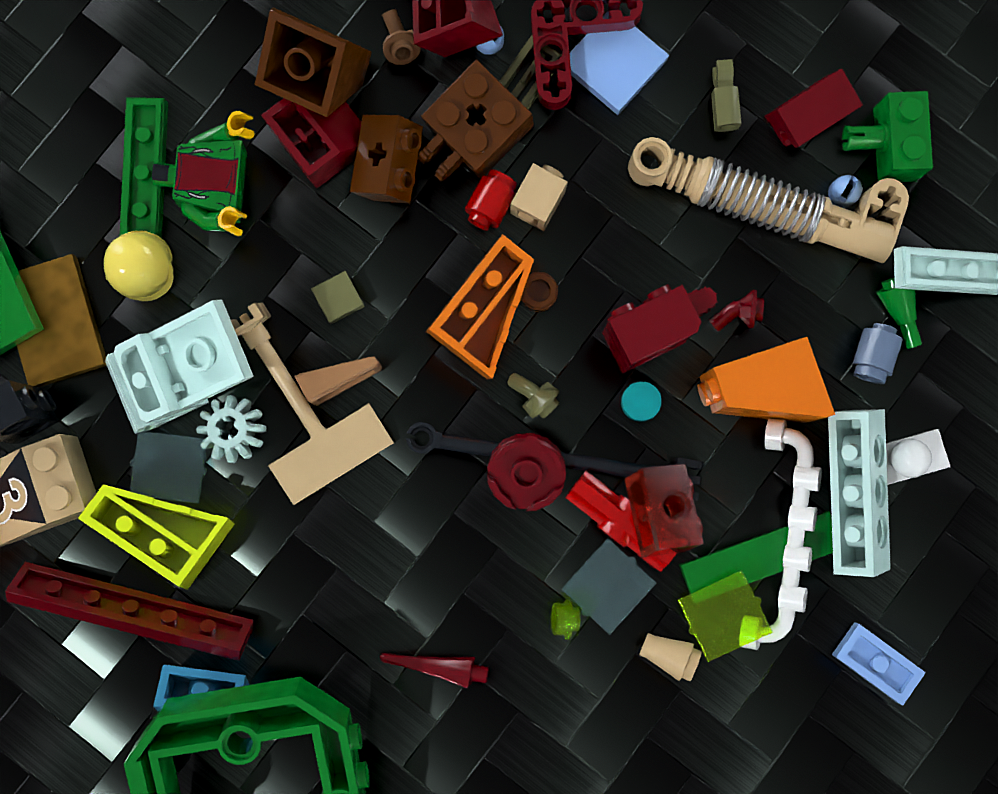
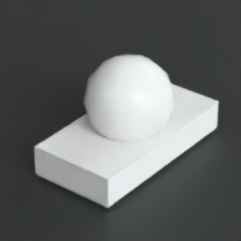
[886,429,950,485]

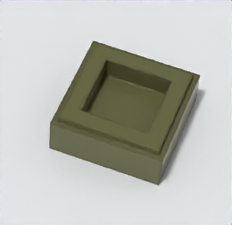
[311,271,365,324]

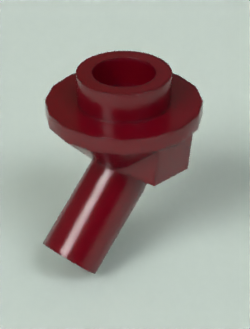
[709,290,764,331]

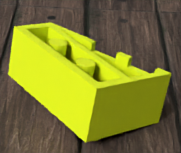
[78,484,235,590]

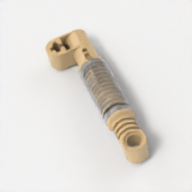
[628,137,909,263]

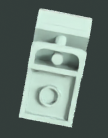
[105,300,254,434]

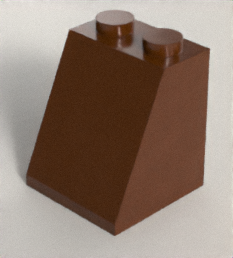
[255,7,372,117]

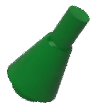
[876,277,922,349]

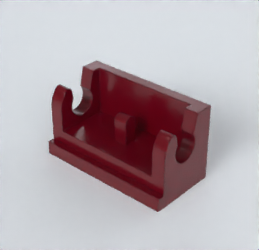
[764,68,863,148]

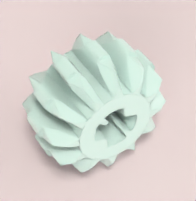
[196,395,266,463]

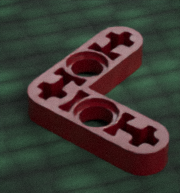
[531,0,643,110]

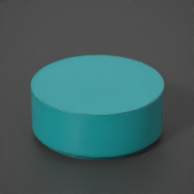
[621,382,661,422]

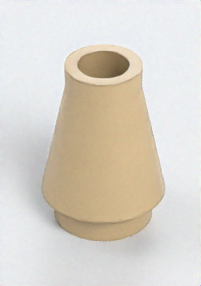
[639,633,702,682]

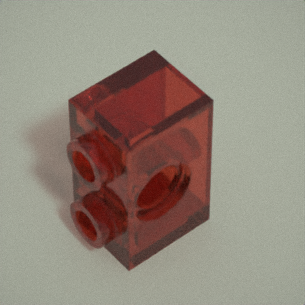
[625,464,703,558]

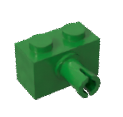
[842,91,933,182]

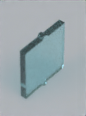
[130,432,207,503]
[561,538,656,634]

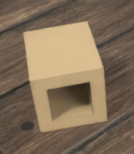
[510,163,568,231]

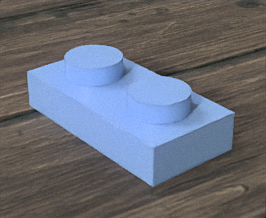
[832,622,926,706]

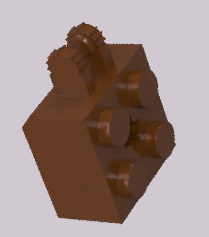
[418,59,534,181]

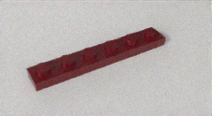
[5,562,253,661]

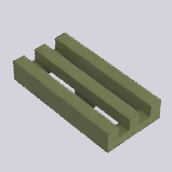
[499,35,562,110]

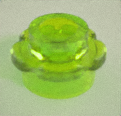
[551,599,580,640]

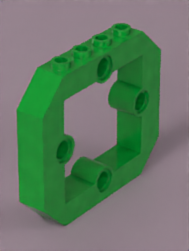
[124,677,370,794]

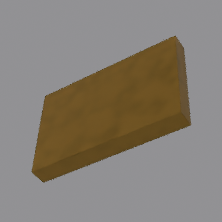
[17,254,107,387]

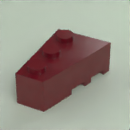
[412,0,503,57]

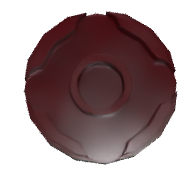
[487,433,566,511]

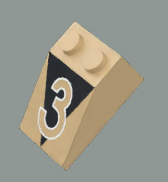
[0,434,96,547]

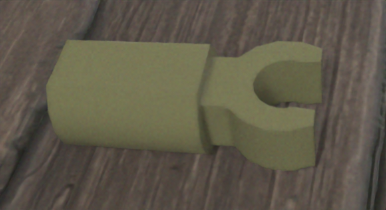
[711,59,741,132]

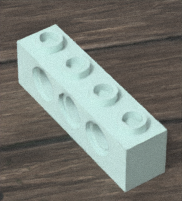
[828,409,890,577]

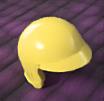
[104,231,174,301]

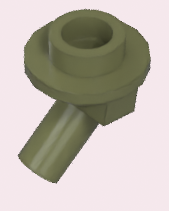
[508,373,560,419]

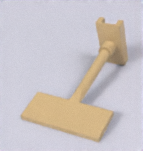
[231,303,394,505]

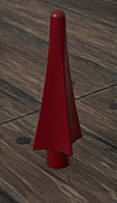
[380,653,489,689]

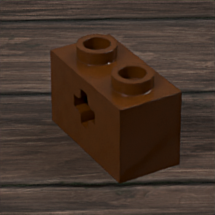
[350,115,423,203]

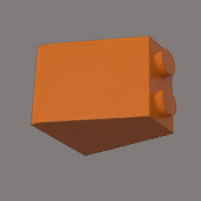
[697,337,835,423]

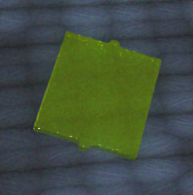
[678,570,773,662]

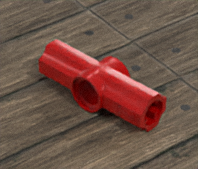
[565,471,681,572]

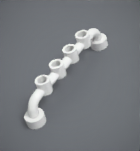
[740,418,822,650]

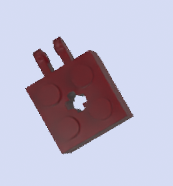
[602,284,718,373]

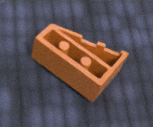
[426,235,534,379]

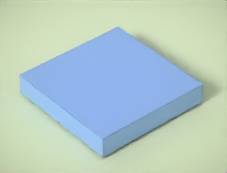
[569,12,669,115]

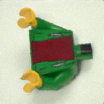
[152,111,255,236]

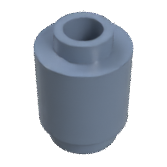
[852,323,903,384]

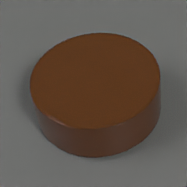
[520,272,558,312]

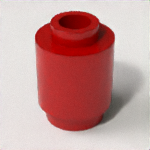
[465,169,517,231]

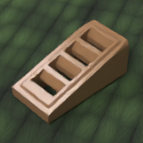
[295,356,382,406]

